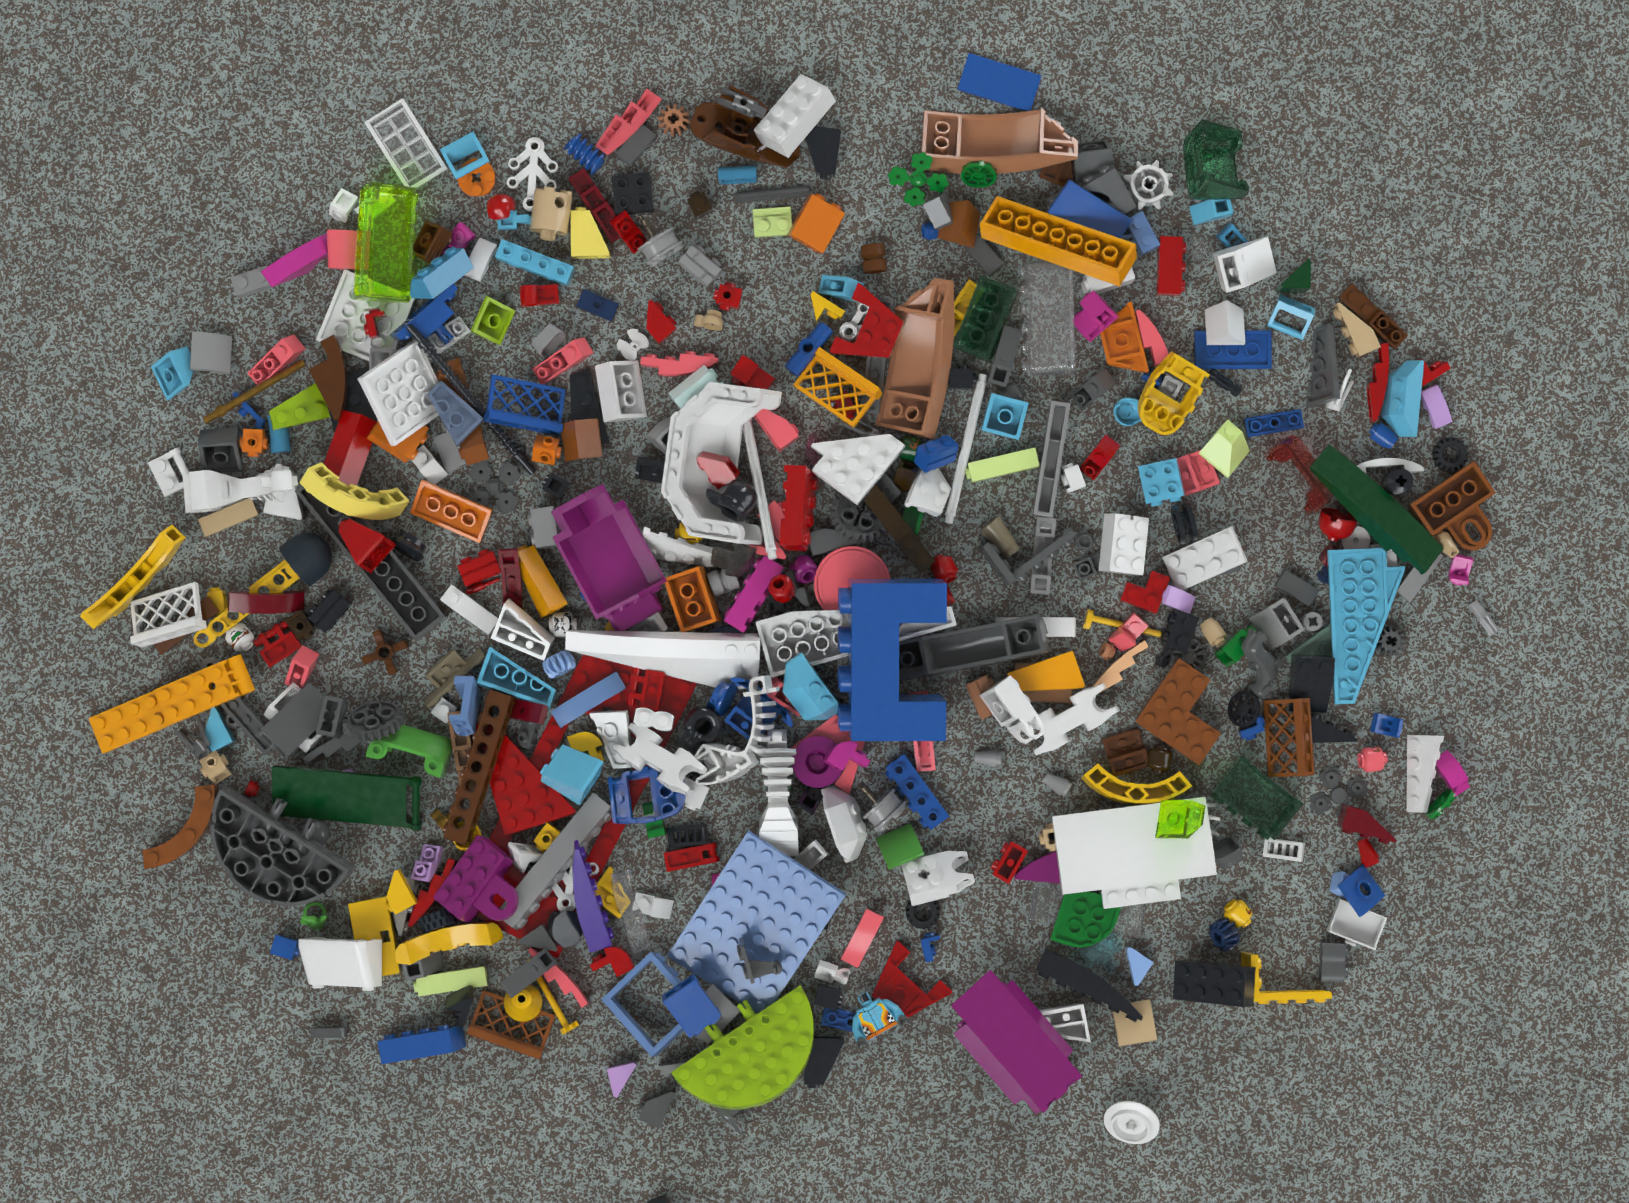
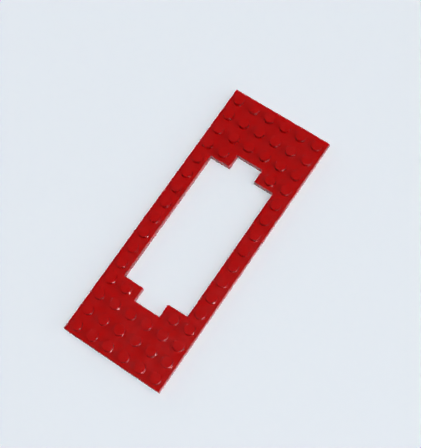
[475,654,697,958]

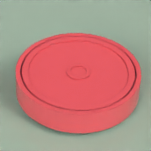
[814,545,890,610]

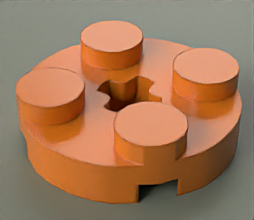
[457,158,496,197]

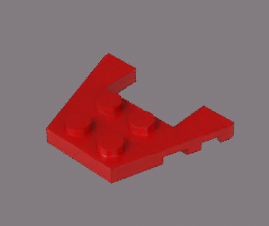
[829,283,904,358]
[872,940,953,1017]

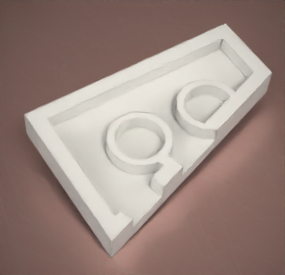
[589,710,632,769]

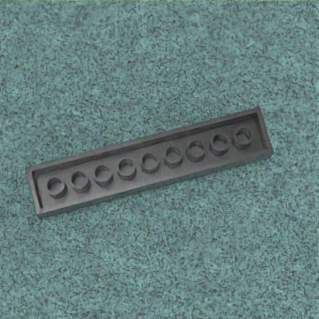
[295,486,448,641]

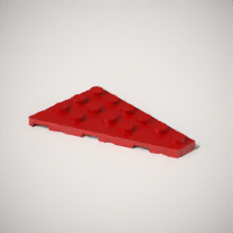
[476,724,577,836]

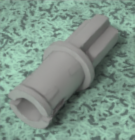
[1468,599,1499,636]

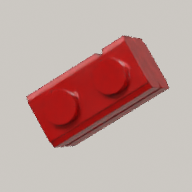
[457,549,501,587]

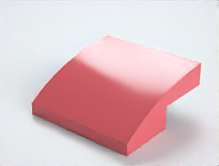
[327,230,367,270]
[1177,450,1221,497]

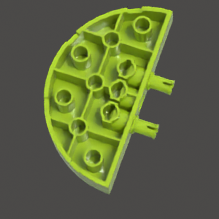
[671,985,814,1110]

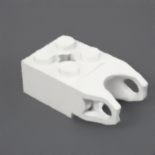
[979,675,1044,744]
[902,851,975,906]

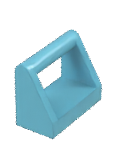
[440,132,490,180]
[1267,294,1315,340]

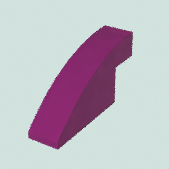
[1013,851,1060,884]

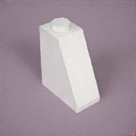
[263,465,305,521]

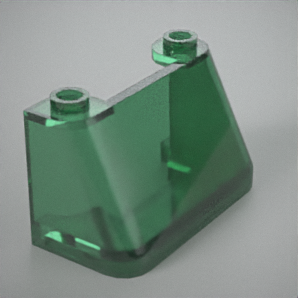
[1183,119,1249,200]

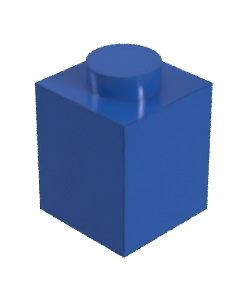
[270,934,300,960]

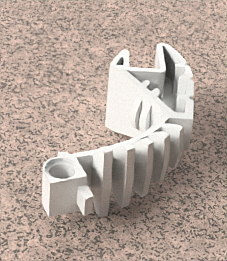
[182,464,298,513]
[694,675,780,785]
[758,729,799,857]

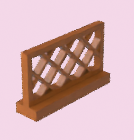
[1263,698,1314,777]
[467,990,556,1060]

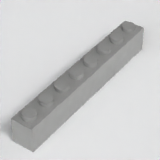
[500,793,612,930]

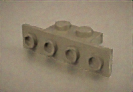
[423,648,485,708]

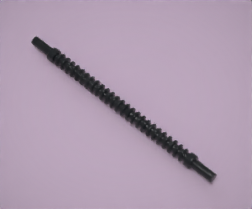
[406,323,536,475]

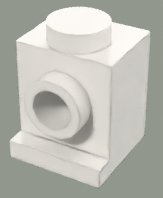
[1061,463,1086,494]

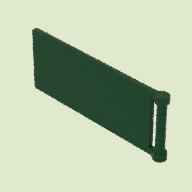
[272,765,422,831]

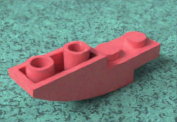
[640,351,719,377]

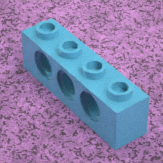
[495,239,575,287]

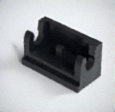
[635,456,665,483]

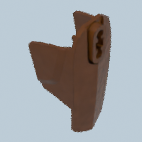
[690,86,800,168]

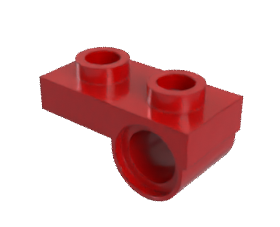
[519,284,560,307]

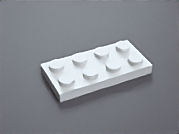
[1162,526,1248,590]

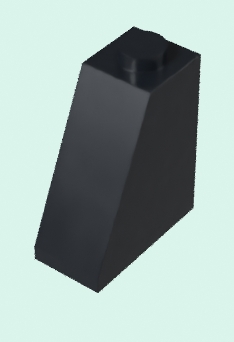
[805,126,841,180]
[804,1036,844,1088]

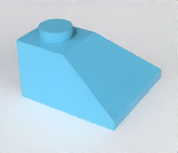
[151,347,193,401]

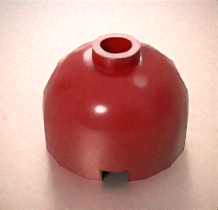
[1318,508,1358,542]

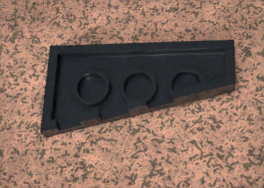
[570,370,610,445]

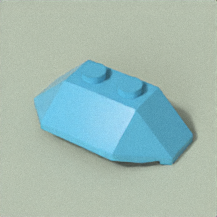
[1381,360,1424,437]
[782,652,841,720]

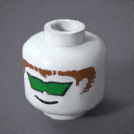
[225,623,254,651]

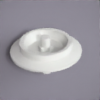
[1104,1101,1160,1144]

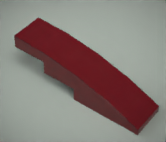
[568,168,620,243]

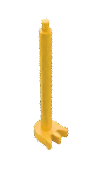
[1083,609,1162,637]
[527,958,579,1035]

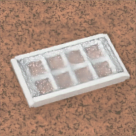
[364,98,447,193]

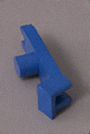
[232,391,267,430]

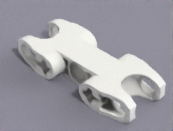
[1022,683,1119,755]
[612,723,707,796]

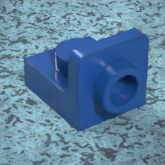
[920,932,940,962]

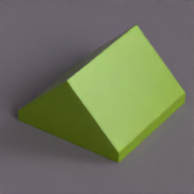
[470,296,515,345]

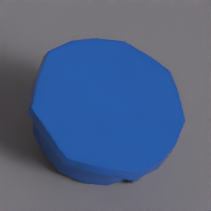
[706,681,738,716]

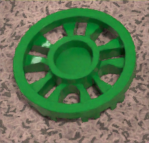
[961,160,997,188]
[1425,789,1456,819]

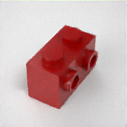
[990,840,1028,884]

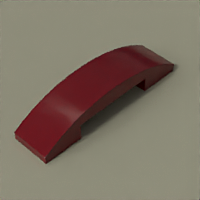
[498,548,523,610]
[228,590,305,614]

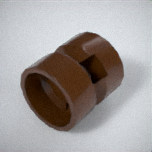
[860,243,887,274]

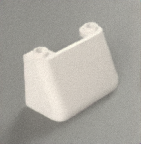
[298,937,382,991]

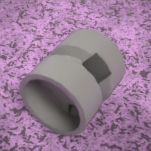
[707,564,740,596]

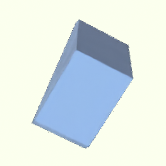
[1125,946,1154,986]

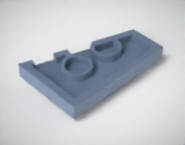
[428,381,484,447]

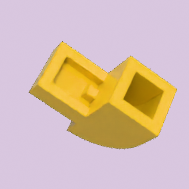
[567,732,604,761]

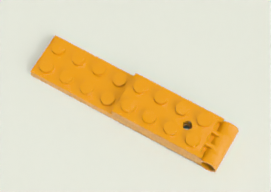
[88,654,255,754]

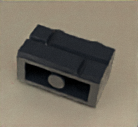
[308,589,352,633]

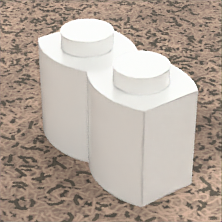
[633,708,675,732]

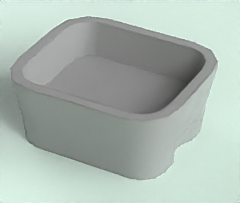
[531,323,566,359]

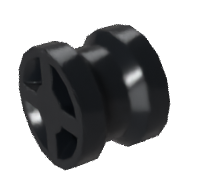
[769,598,788,615]

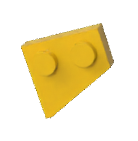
[595,866,631,919]

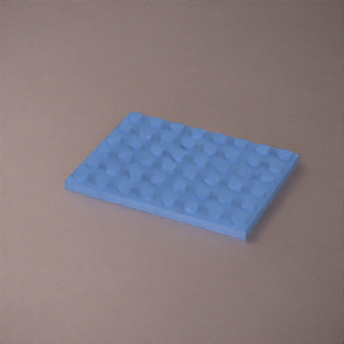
[667,830,846,1013]

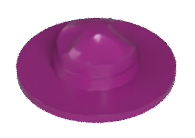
[792,736,842,788]

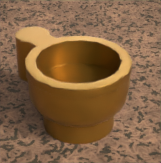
[430,809,450,830]

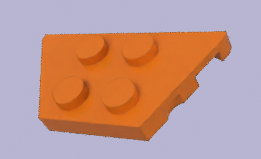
[1100,301,1149,373]

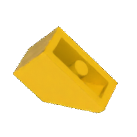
[386,869,418,915]

